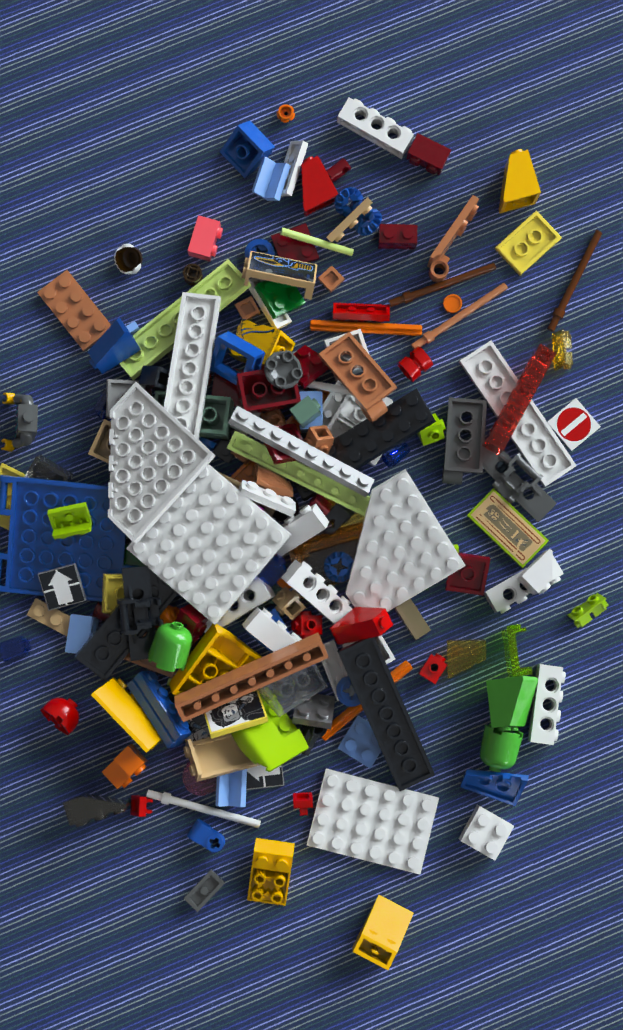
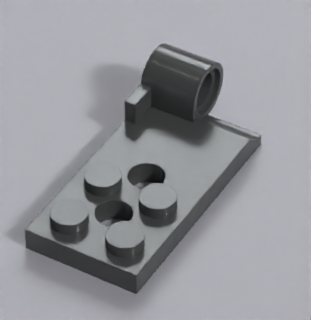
[442,397,487,485]

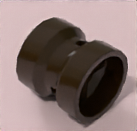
[183,263,203,286]

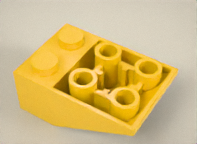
[247,838,295,906]
[352,895,414,970]

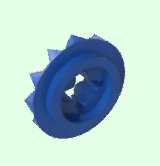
[334,187,364,217]
[355,209,382,236]
[245,239,275,258]
[324,552,353,582]
[336,676,360,707]

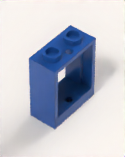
[210,331,265,385]

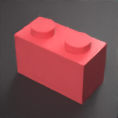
[188,215,223,262]

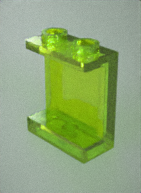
[502,624,532,677]

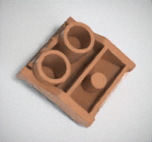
[252,463,294,497]

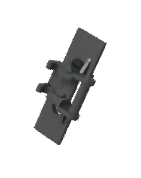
[483,439,557,522]

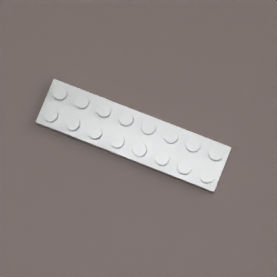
[164,292,221,440]
[459,340,577,487]

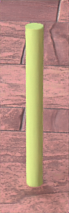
[280,227,354,256]

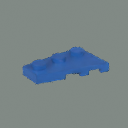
[460,769,529,806]

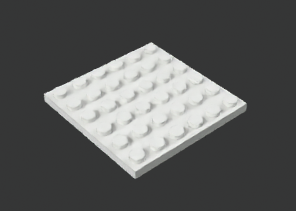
[126,464,292,625]

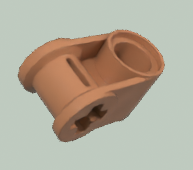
[260,409,287,426]

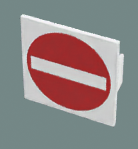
[547,398,601,451]

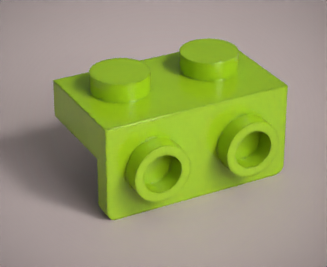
[47,502,92,539]

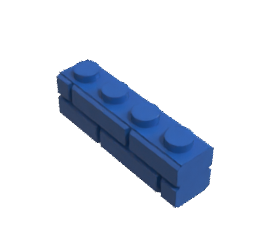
[127,670,192,749]

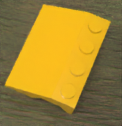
[169,624,262,695]
[91,678,162,753]

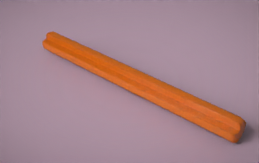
[310,320,422,336]
[321,661,413,741]

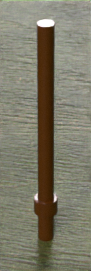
[547,230,602,332]
[388,263,496,307]

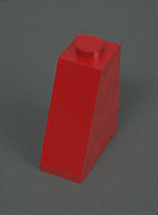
[301,156,338,217]
[330,607,393,645]

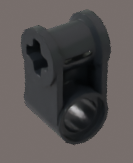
[322,503,355,535]

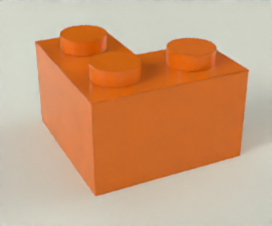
[102,744,148,789]

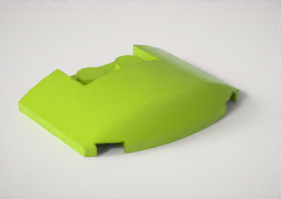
[231,686,309,772]

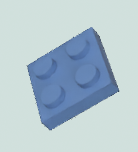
[337,715,381,769]

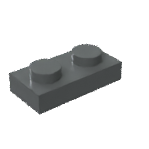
[184,869,225,912]

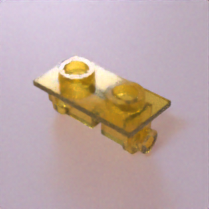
[552,329,573,370]

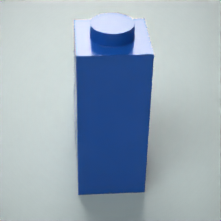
[88,318,141,374]

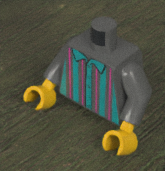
[1,393,38,452]

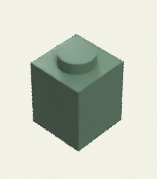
[290,396,321,428]

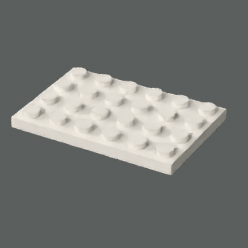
[307,768,439,874]

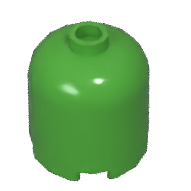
[148,621,192,672]
[480,724,524,772]

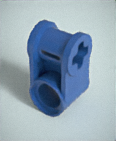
[187,819,225,852]

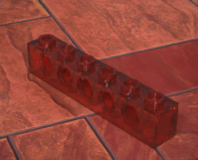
[482,344,557,455]

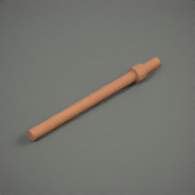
[411,283,508,350]

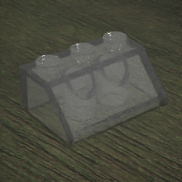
[258,664,328,717]

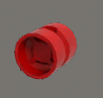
[397,346,434,382]

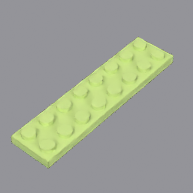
[119,259,252,380]

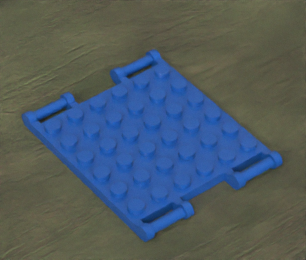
[0,475,139,602]

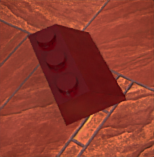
[236,369,301,414]

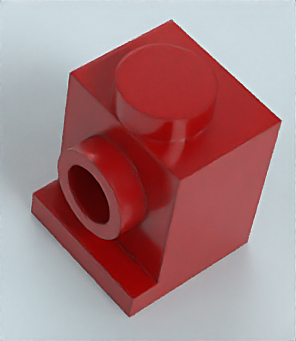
[418,653,447,684]

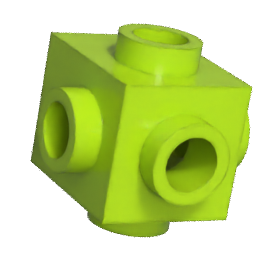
[417,413,446,446]

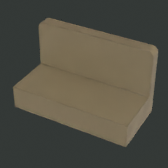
[394,598,431,641]

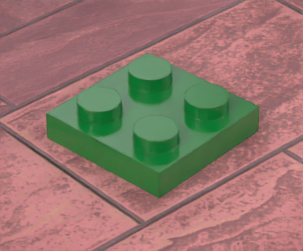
[254,280,306,319]

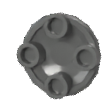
[264,350,303,389]

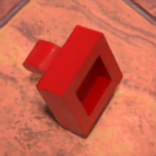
[293,792,313,816]
[130,795,153,817]

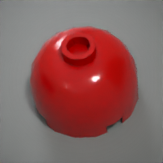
[40,697,79,735]

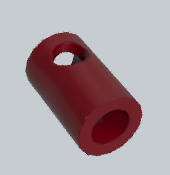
[326,158,351,183]

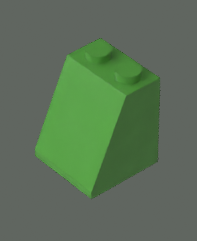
[486,676,538,732]

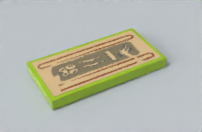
[467,488,549,568]

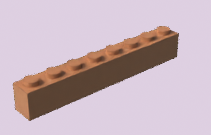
[174,633,329,722]

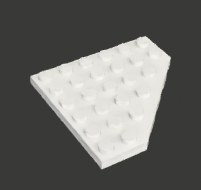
[108,382,216,544]
[345,469,465,612]

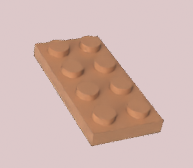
[37,270,111,352]

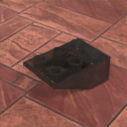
[63,794,131,828]

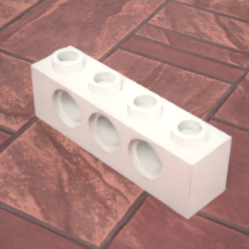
[337,97,414,159]
[484,556,564,614]
[280,560,352,624]
[204,576,276,633]
[528,664,565,745]

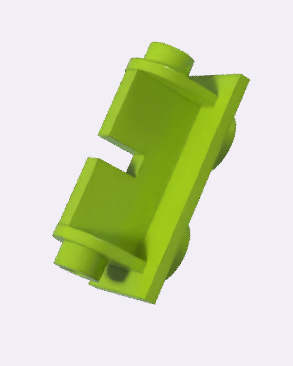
[567,593,609,628]

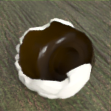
[114,244,143,275]

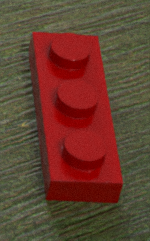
[333,303,390,322]

